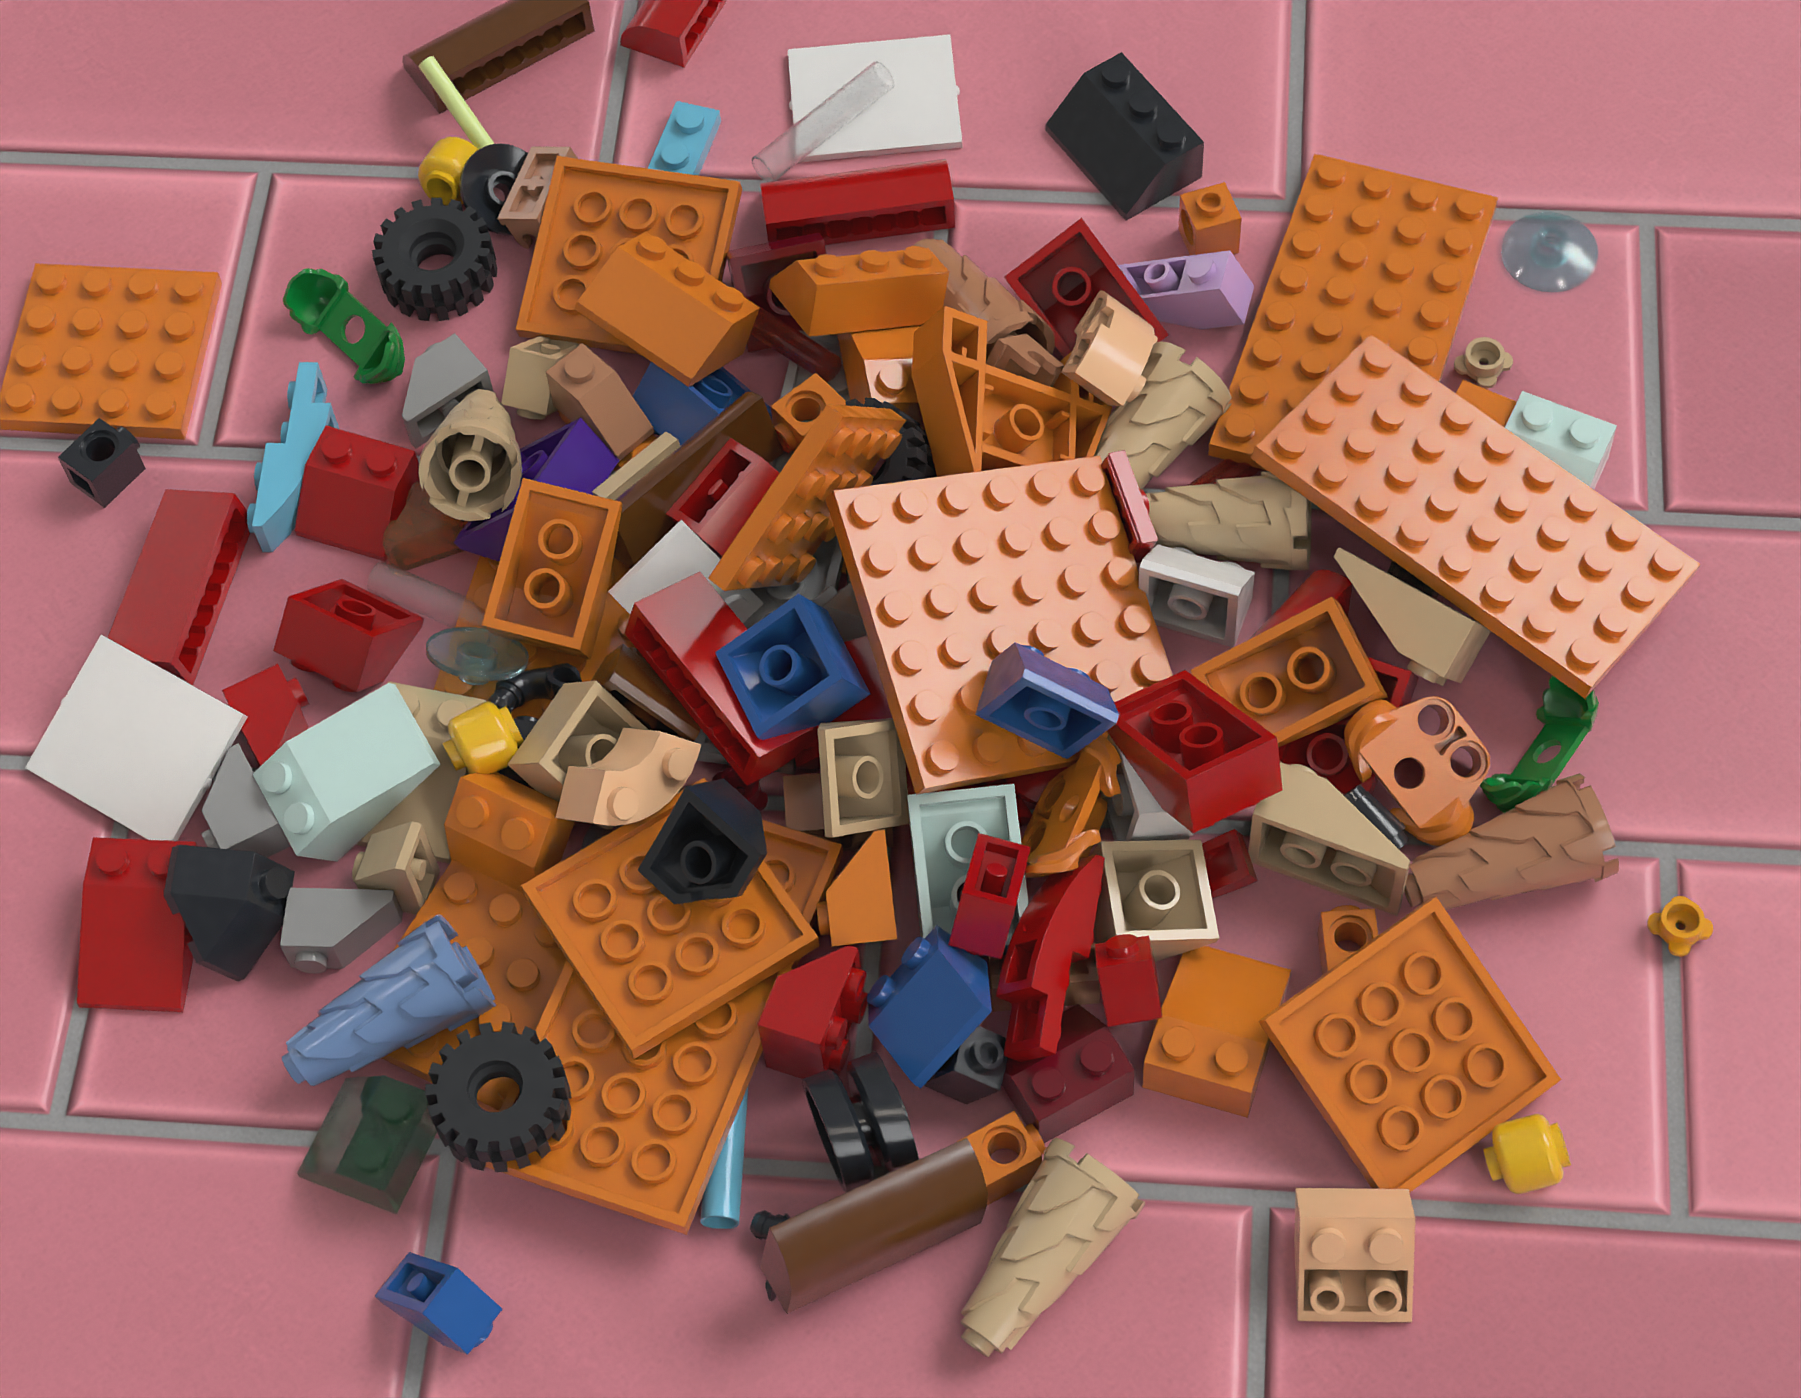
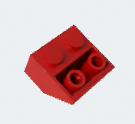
[666,438,780,559]
[757,945,868,1079]

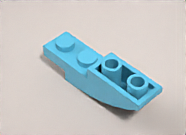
[247,362,340,552]

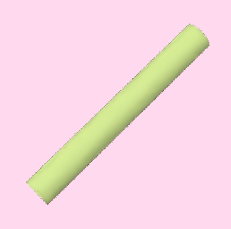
[418,56,495,150]

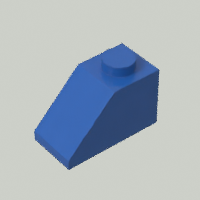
[375,1252,502,1355]

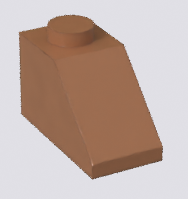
[546,343,654,461]

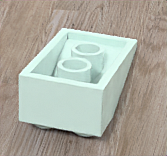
[1505,391,1617,489]
[253,683,441,862]
[907,784,1028,958]

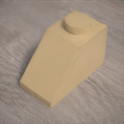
[501,336,589,419]
[352,821,440,915]

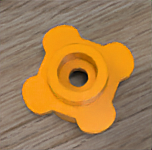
[1647,896,1713,957]

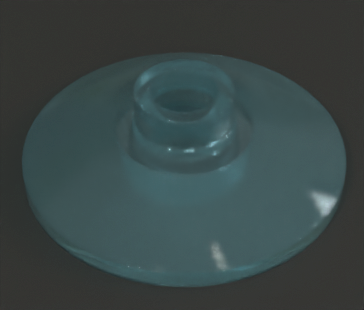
[1501,212,1598,292]
[426,627,529,685]

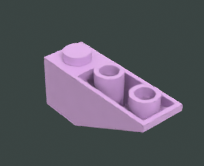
[1117,250,1254,329]

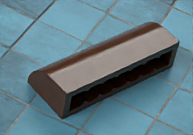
[402,0,595,114]
[614,392,784,569]
[760,1138,988,1314]

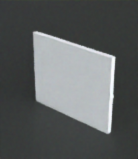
[788,35,963,163]
[25,635,248,841]

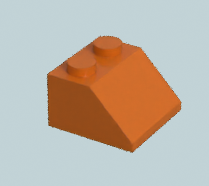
[444,772,575,893]
[817,829,897,946]

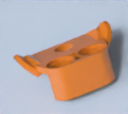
[1344,696,1490,847]
[1021,735,1122,878]

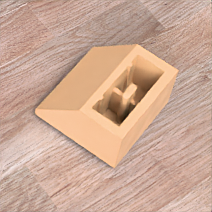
[1294,1188,1415,1322]

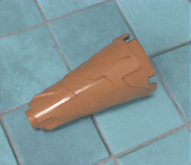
[913,239,1055,361]
[1404,773,1619,910]

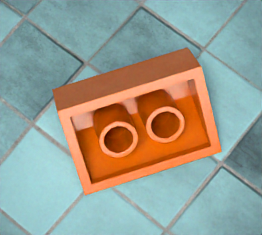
[574,232,760,387]
[769,246,950,337]

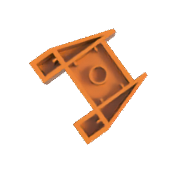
[912,306,1112,477]

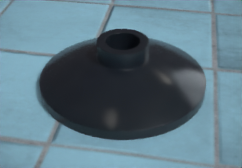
[460,143,528,236]

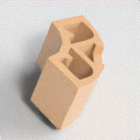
[1061,291,1158,406]
[556,728,701,826]

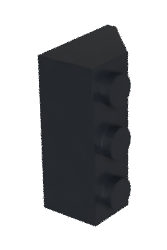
[1045,52,1204,221]

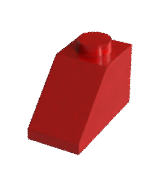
[222,663,309,766]
[948,833,1031,959]
[1095,934,1162,1027]

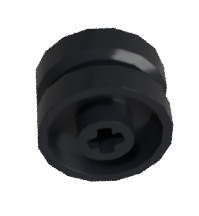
[802,1051,919,1192]

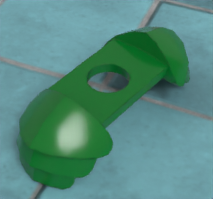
[283,268,405,384]
[1480,675,1599,813]

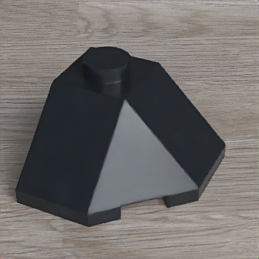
[638,778,767,904]
[164,845,295,981]

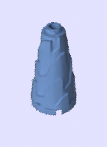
[282,914,497,1086]

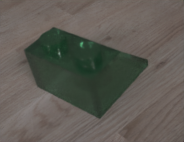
[297,1075,437,1214]

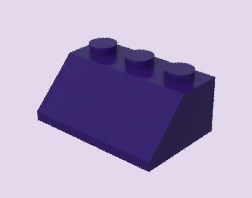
[454,417,619,561]

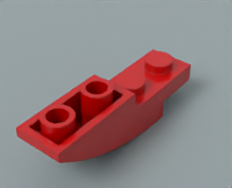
[996,854,1105,1062]

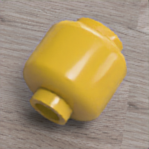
[418,137,478,206]
[442,701,524,774]
[1483,1114,1571,1194]

